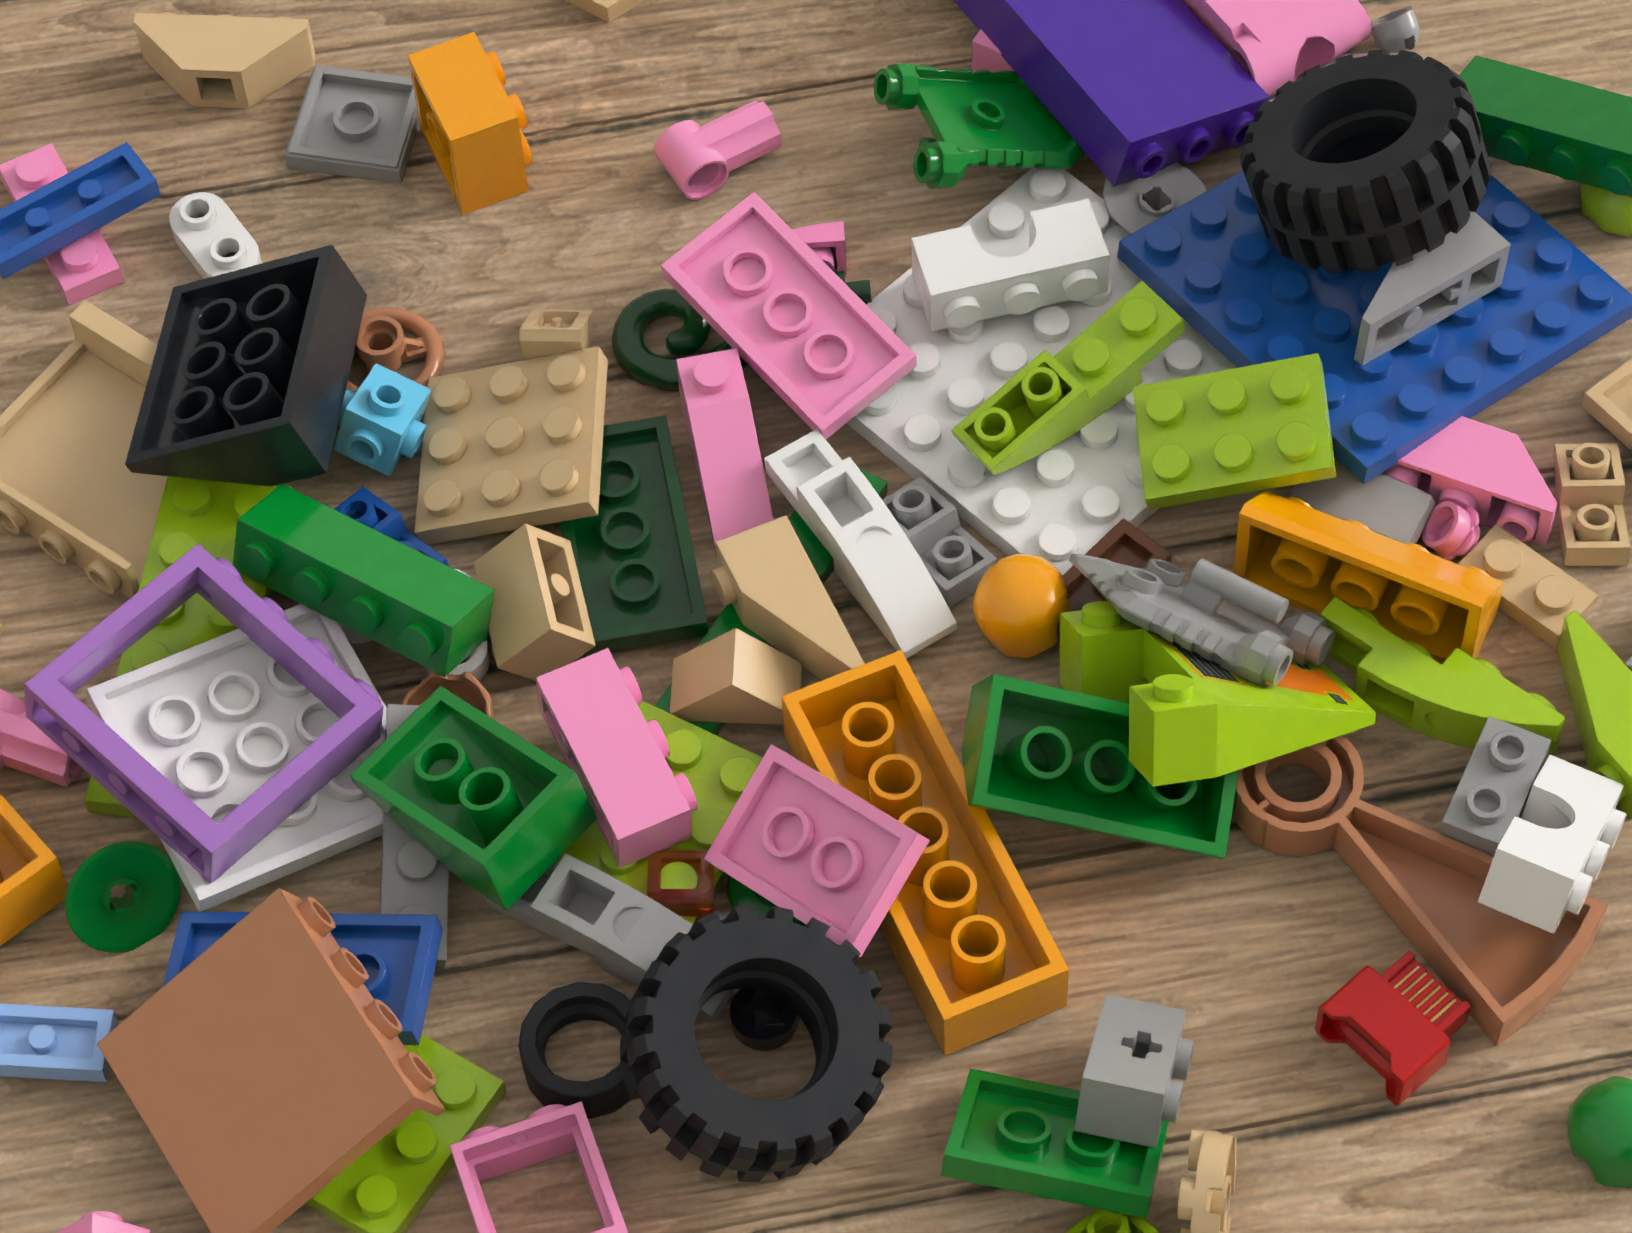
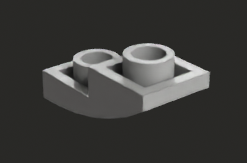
[1289,460,1436,544]
[882,476,998,608]

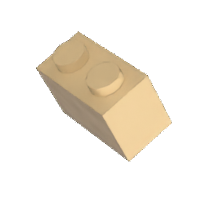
[473,523,596,681]

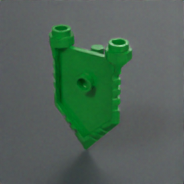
[874,64,1086,189]

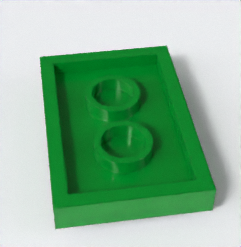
[941,1068,1169,1218]

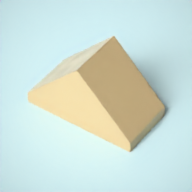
[519,309,593,360]
[670,628,802,725]

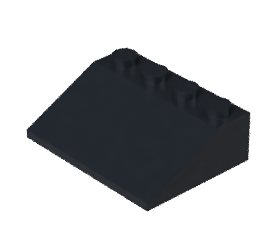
[125,245,367,487]

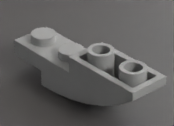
[483,853,735,1023]

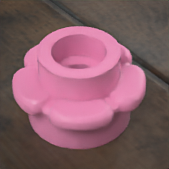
[1422,501,1480,562]

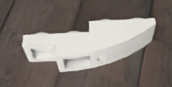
[764,429,957,659]

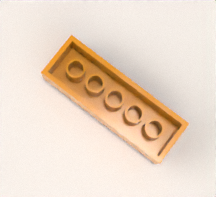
[781,650,1069,1056]

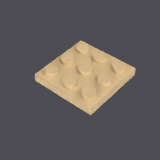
[414,346,608,545]

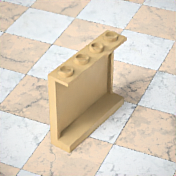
[0,300,167,599]

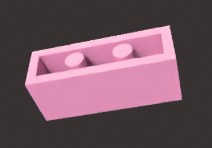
[536,648,698,868]

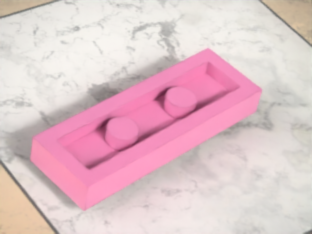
[0,143,124,305]

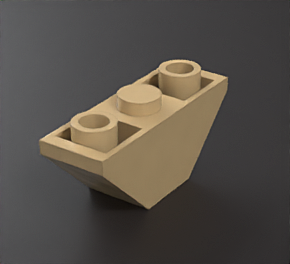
[133,12,316,109]

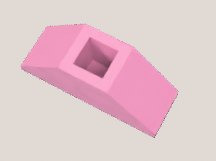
[1381,416,1557,547]

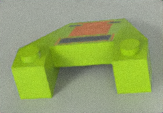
[1059,601,1376,787]

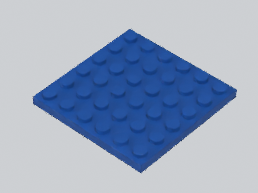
[1117,171,1632,484]

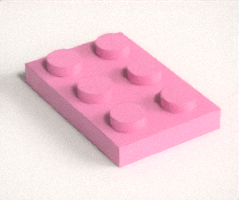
[704,744,930,957]

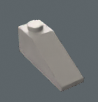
[1354,211,1511,366]

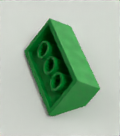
[961,674,1239,859]

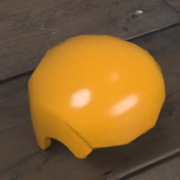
[973,554,1071,658]

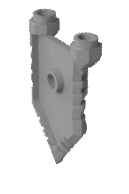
[1069,554,1336,686]

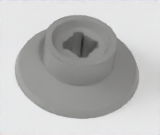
[1103,163,1207,234]

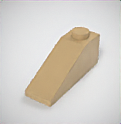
[710,515,865,680]

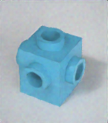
[334,364,431,477]

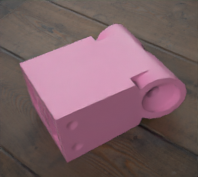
[1182,0,1372,98]

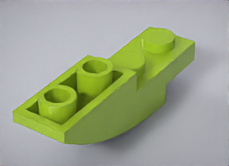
[951,281,1186,475]
[1320,597,1565,758]

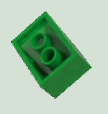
[349,686,597,911]

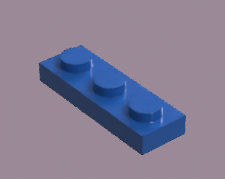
[0,142,161,279]

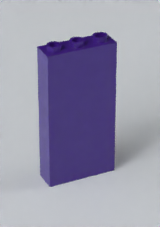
[953,0,1269,186]

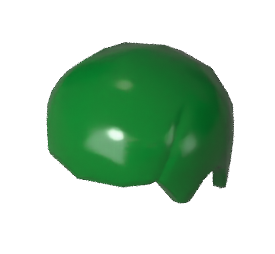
[1567,1076,1632,1188]

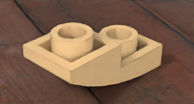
[1554,443,1631,566]

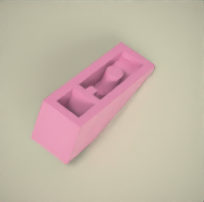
[676,348,774,551]

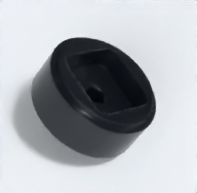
[730,989,798,1051]

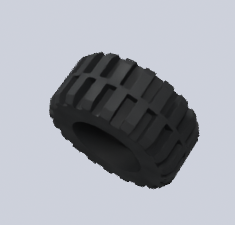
[1240,50,1491,274]
[620,905,893,1182]

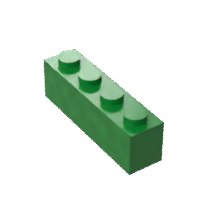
[1459,55,1632,197]
[233,483,495,677]

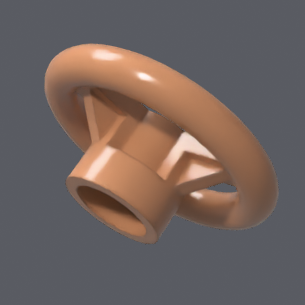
[346,307,444,404]

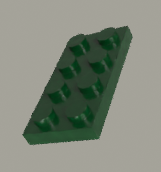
[559,415,709,657]

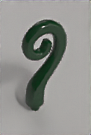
[612,271,872,391]

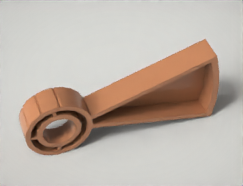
[1232,735,1608,1046]

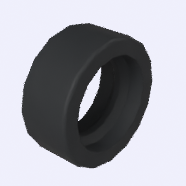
[518,982,632,1119]

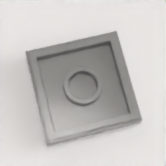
[285,65,420,184]

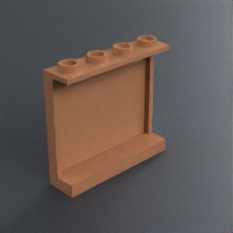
[97,888,445,1233]

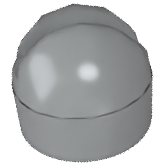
[1371,6,1421,53]

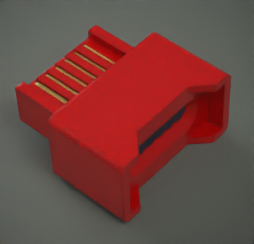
[1315,950,1471,1106]

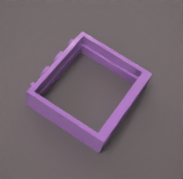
[24,544,384,883]

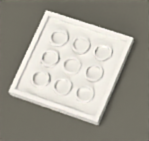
[87,604,387,912]

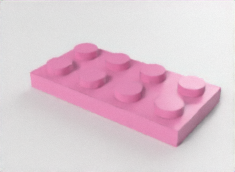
[661,192,917,439]

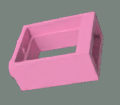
[450,1102,628,1233]

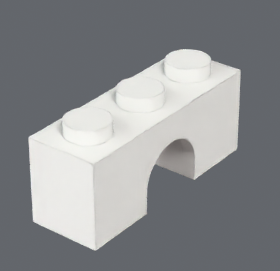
[911,198,1110,332]
[1478,755,1627,934]

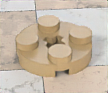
[1178,1129,1237,1233]

